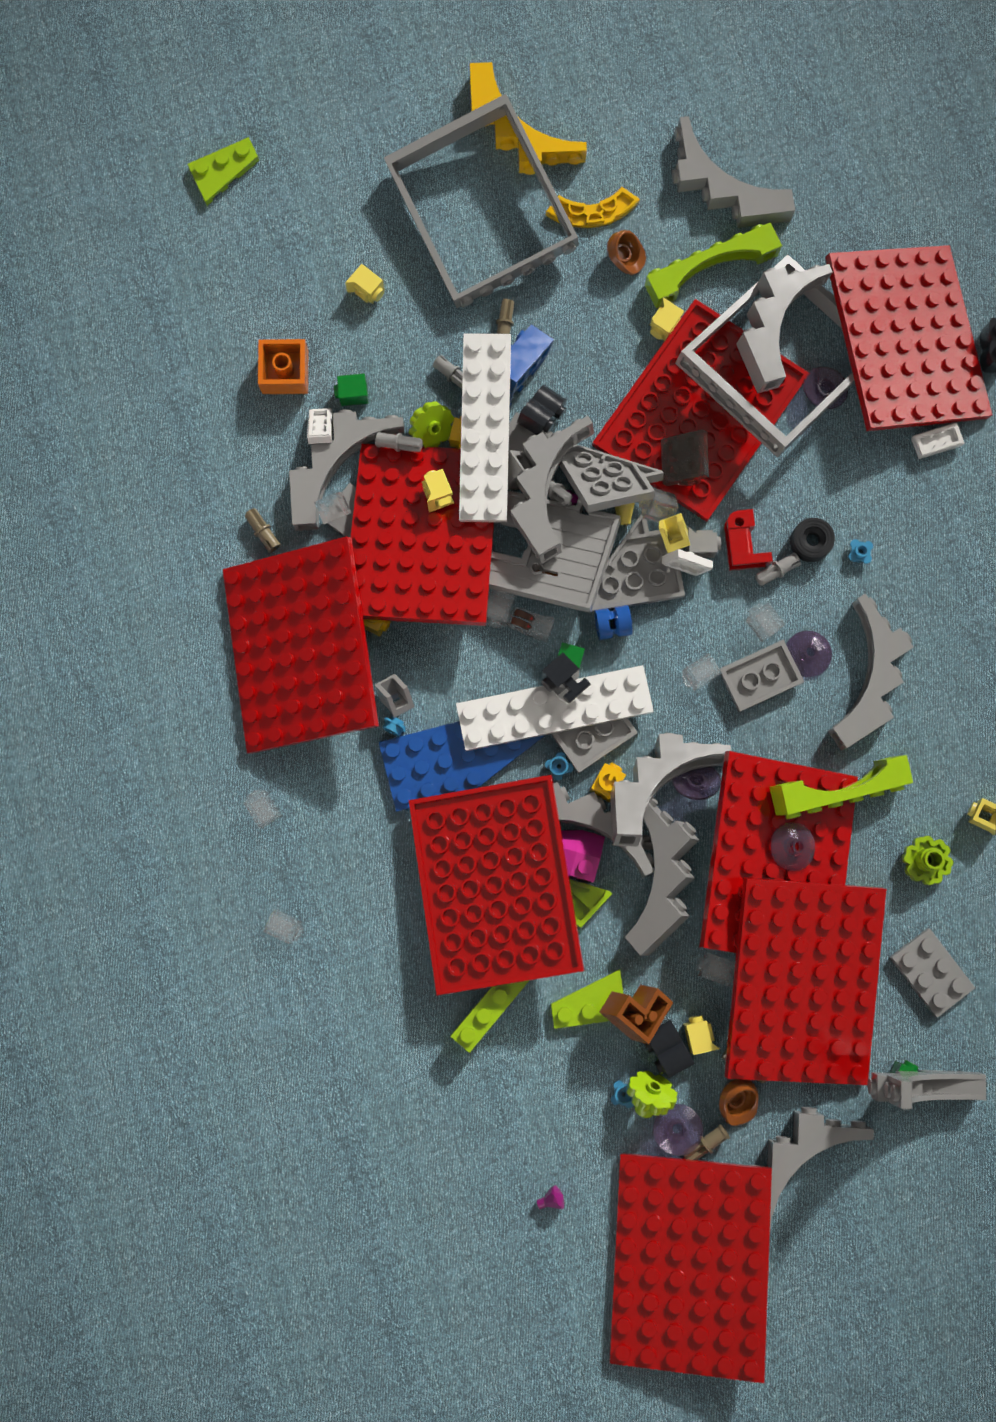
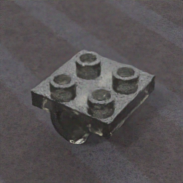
[661,429,709,486]

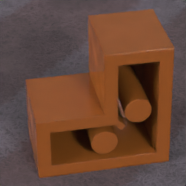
[600,985,673,1044]

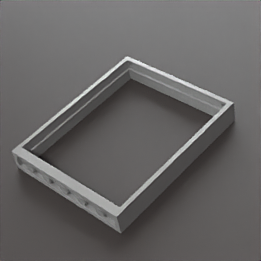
[384,94,579,308]
[675,255,855,458]

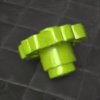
[409,401,454,448]
[902,835,953,885]
[626,1071,677,1118]

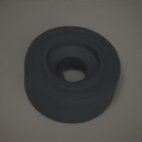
[790,518,835,562]

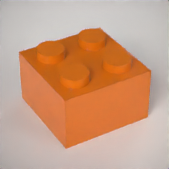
[258,339,309,394]

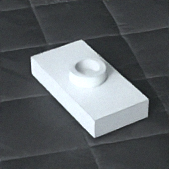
[307,408,333,444]
[911,422,965,459]
[662,549,713,576]

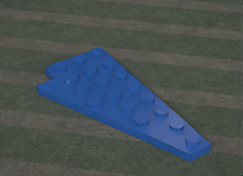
[379,721,546,812]

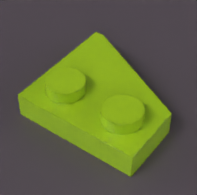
[569,879,613,928]

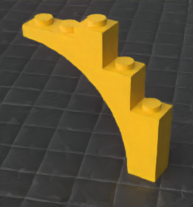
[470,62,587,175]

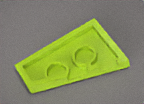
[187,137,259,206]
[551,969,624,1029]

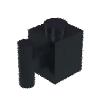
[541,653,591,704]

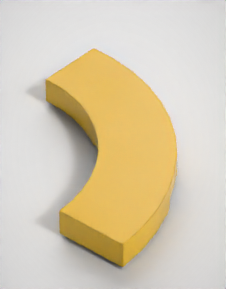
[545,187,640,228]

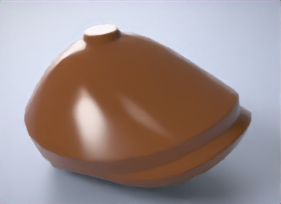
[607,230,646,276]
[719,1079,759,1126]

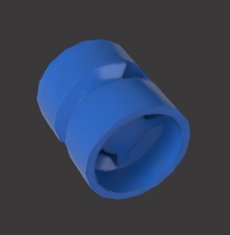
[594,605,633,640]

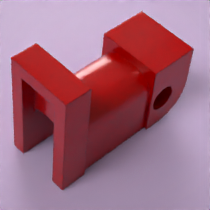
[724,509,773,571]

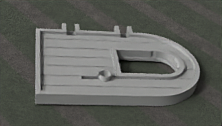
[489,491,621,613]

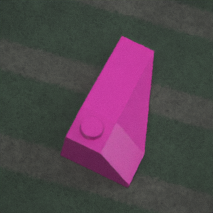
[561,830,605,883]

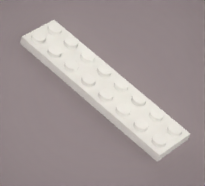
[459,334,511,522]
[456,665,654,751]

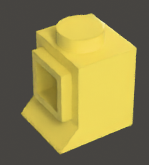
[345,264,384,304]
[650,298,684,341]
[422,469,454,512]
[659,513,690,553]
[967,798,996,835]
[683,1015,720,1055]

